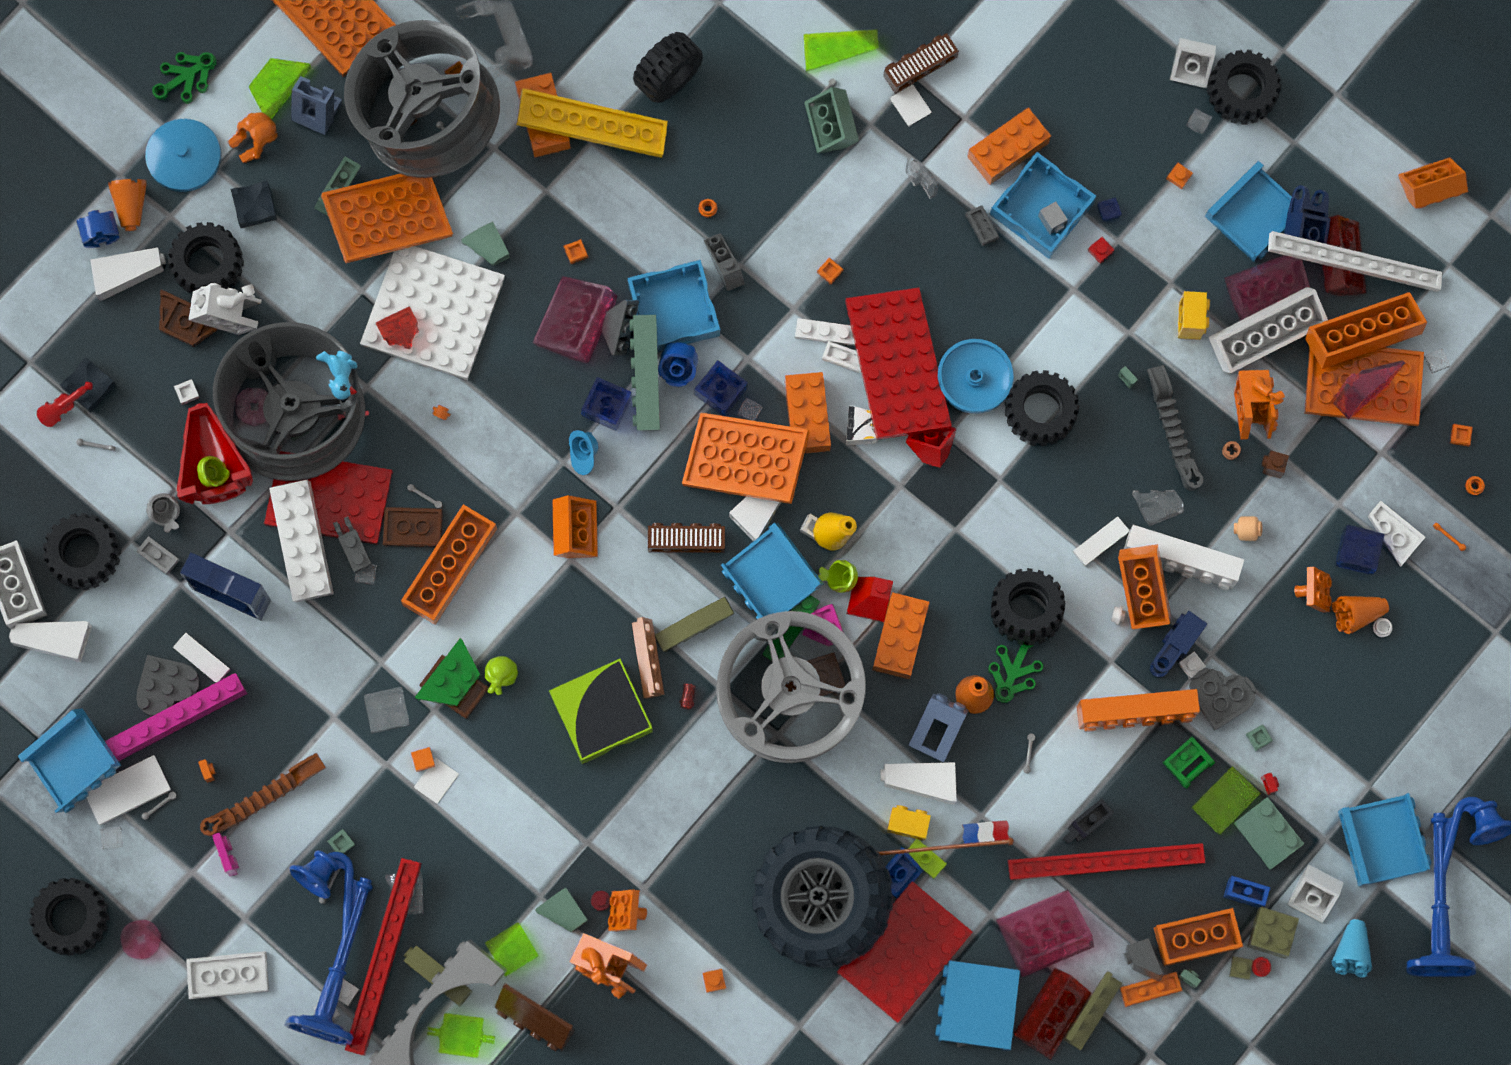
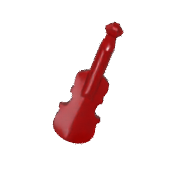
[37,382,93,427]

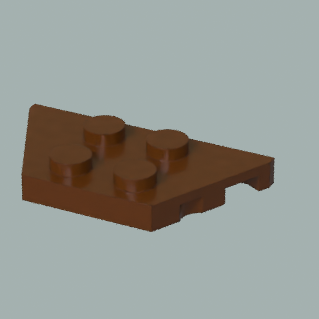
[159,289,219,347]

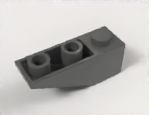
[704,233,745,291]

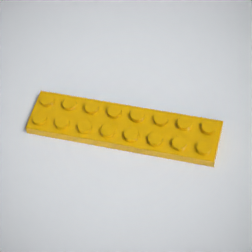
[516,88,668,158]

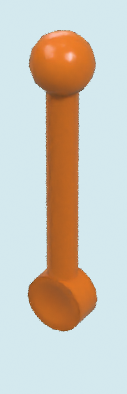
[1433,523,1466,551]

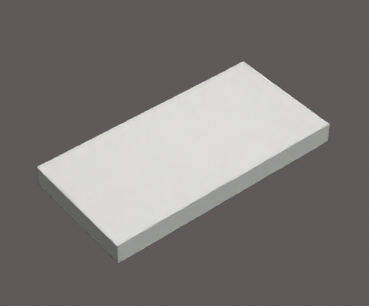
[87,755,172,826]
[186,951,269,999]

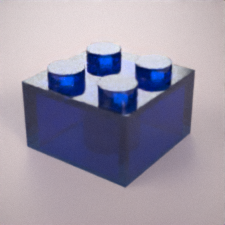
[694,360,748,416]
[581,377,632,431]
[1335,525,1385,575]

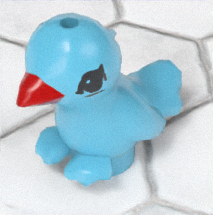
[316,351,358,400]

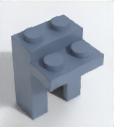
[291,76,342,135]
[909,693,969,762]

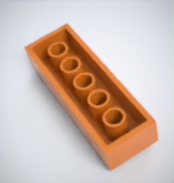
[1305,292,1427,369]
[401,504,497,625]
[1076,689,1200,732]

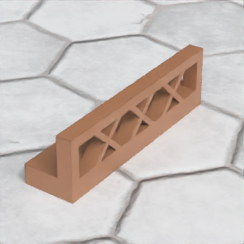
[632,617,664,699]

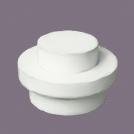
[1111,606,1126,625]
[1373,618,1392,637]

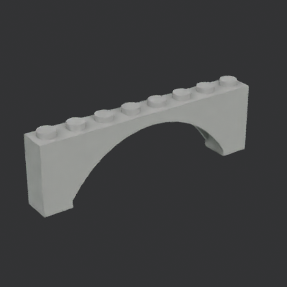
[369,940,507,1065]

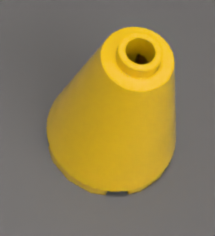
[813,512,857,551]

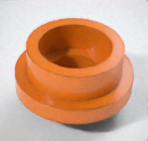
[699,199,717,218]
[432,405,451,420]
[1465,476,1485,495]

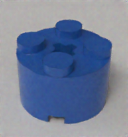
[76,210,120,248]
[658,342,698,387]

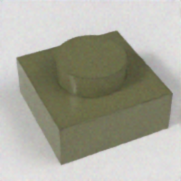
[1229,956,1252,980]

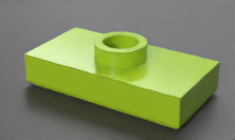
[908,839,946,879]

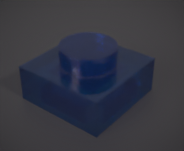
[1097,197,1122,222]

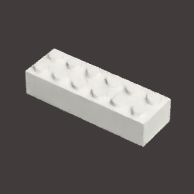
[1208,287,1328,373]
[269,480,334,602]
[1124,525,1244,590]

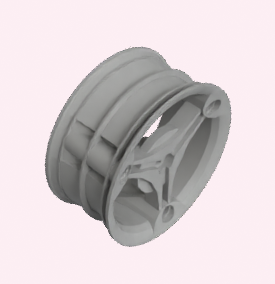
[716,611,865,763]

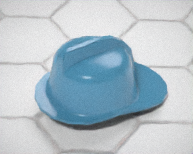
[569,430,599,475]

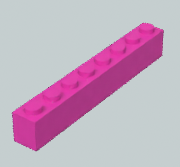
[105,673,247,762]

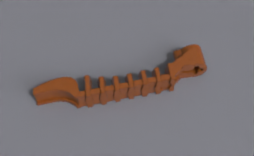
[200,753,326,837]

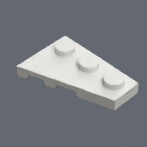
[1367,501,1425,567]

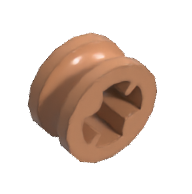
[1222,441,1241,460]

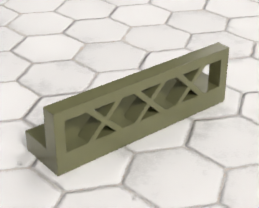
[1064,971,1122,1051]

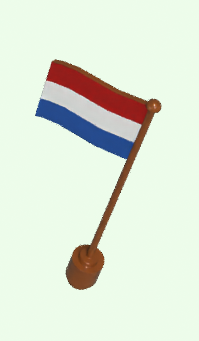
[878,820,1014,855]

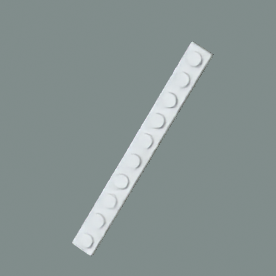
[1268,231,1442,292]

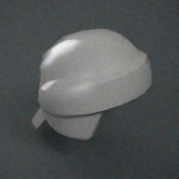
[146,493,180,533]

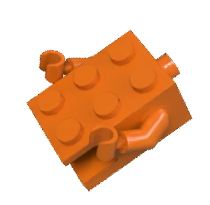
[1234,370,1285,440]
[570,933,647,999]

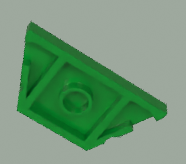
[415,638,481,707]

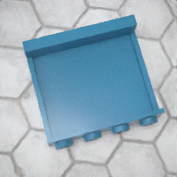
[1205,160,1292,262]
[721,522,824,619]
[18,708,121,813]
[1338,793,1431,887]
[935,960,1020,1051]

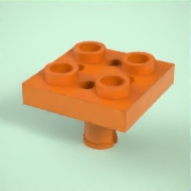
[1294,567,1332,613]
[608,890,647,932]

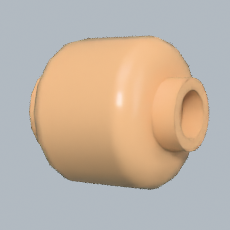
[1234,516,1262,541]

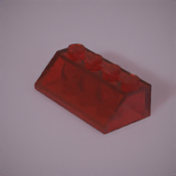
[1322,215,1366,296]
[1014,968,1091,1060]

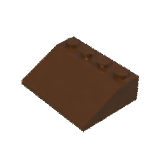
[495,983,575,1051]

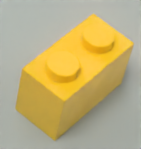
[887,805,931,841]

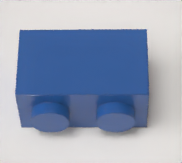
[1224,876,1270,908]

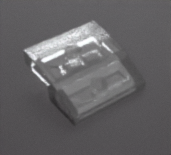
[905,157,939,199]

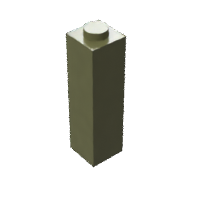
[404,946,473,1007]

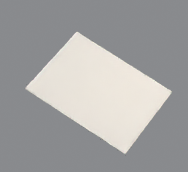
[890,84,932,126]
[414,757,459,804]

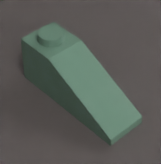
[315,156,361,217]

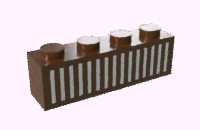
[883,33,959,94]
[648,523,725,553]

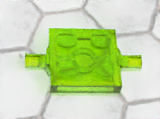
[427,1013,495,1058]

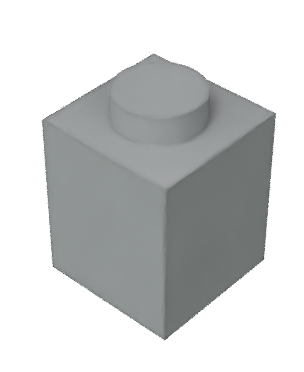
[1038,201,1068,234]

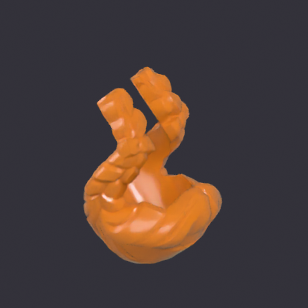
[228,112,278,163]

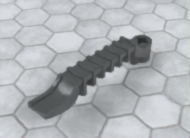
[1147,365,1203,491]

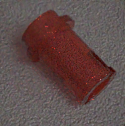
[679,684,696,709]

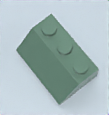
[804,87,859,154]
[1233,797,1304,870]

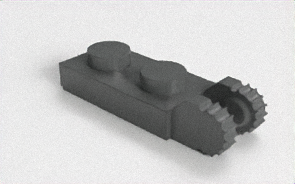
[333,516,372,573]

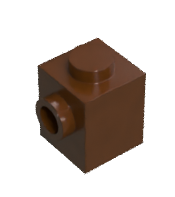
[1261,450,1289,479]

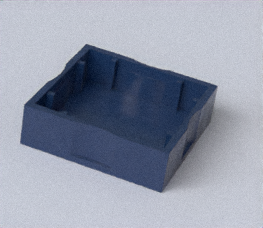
[180,552,271,621]

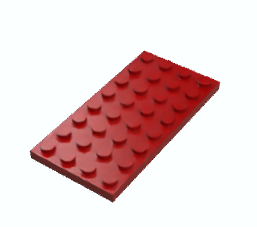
[845,288,952,440]

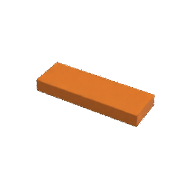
[1119,972,1182,1007]

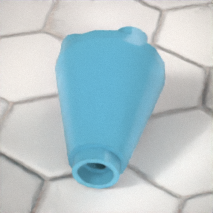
[1332,919,1372,977]

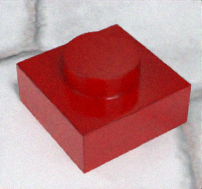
[1088,237,1114,263]
[1261,772,1279,796]

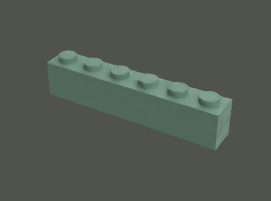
[630,315,660,430]

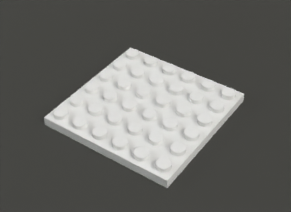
[360,246,505,380]

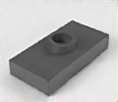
[965,205,999,247]

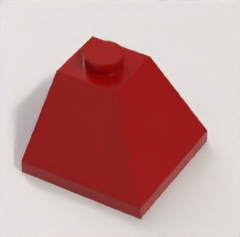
[906,427,957,468]
[847,577,893,622]

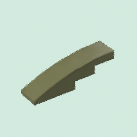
[655,597,735,652]

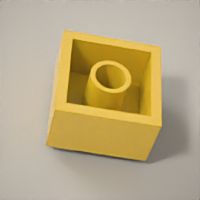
[1178,291,1210,340]

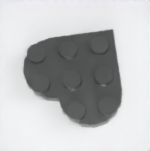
[136,655,200,716]
[1189,668,1256,731]

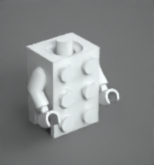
[189,283,261,335]

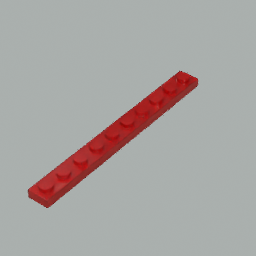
[1008,843,1205,880]
[345,858,422,1056]

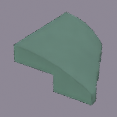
[461,221,510,266]
[535,887,588,933]

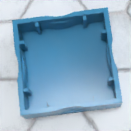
[990,152,1097,259]
[627,259,720,352]

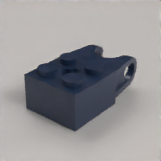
[1284,185,1331,244]
[1150,611,1208,678]

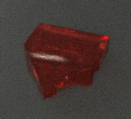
[376,306,419,349]

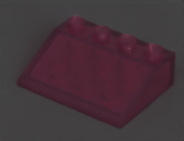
[1224,255,1310,321]
[533,276,618,363]
[1333,360,1405,420]
[996,890,1094,977]

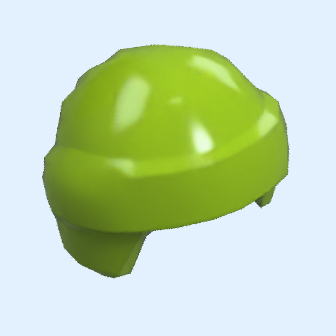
[197,456,230,487]
[818,560,858,593]
[484,656,518,695]

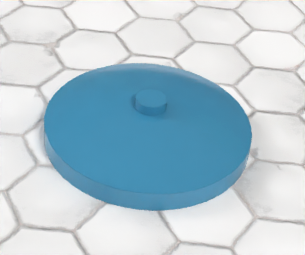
[145,119,221,192]
[938,339,1014,414]

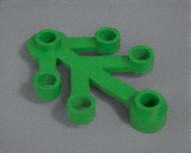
[152,52,216,103]
[988,642,1043,703]

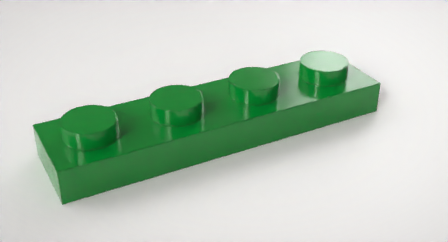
[762,595,820,662]

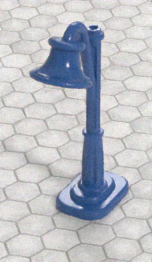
[1406,797,1511,977]
[284,850,373,1046]

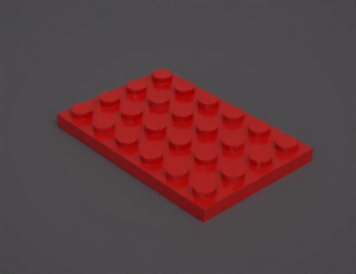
[264,451,393,545]
[837,881,973,1024]

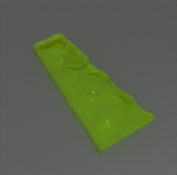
[803,30,878,72]

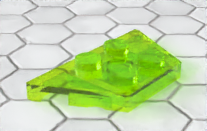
[248,58,312,119]

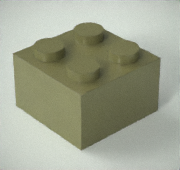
[1247,907,1299,959]

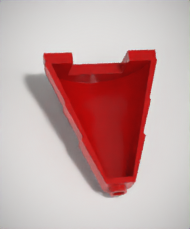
[176,403,253,505]

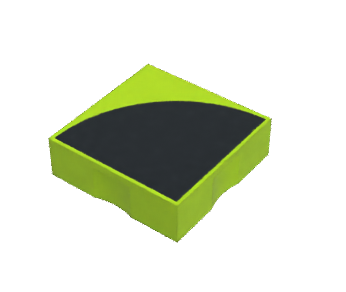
[549,659,653,764]

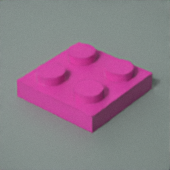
[212,832,239,877]

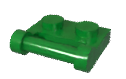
[1163,737,1215,789]

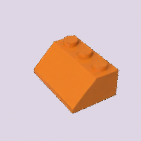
[1398,158,1468,209]
[553,495,598,558]

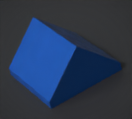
[885,848,923,899]

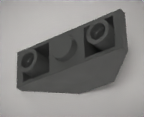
[602,300,639,355]

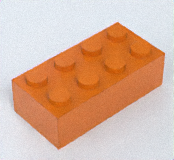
[515,73,571,158]
[967,107,1051,185]
[785,372,831,453]
[1118,544,1171,629]
[872,592,929,680]
[1154,908,1243,967]

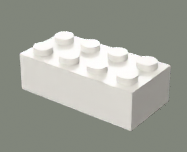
[0,540,47,629]

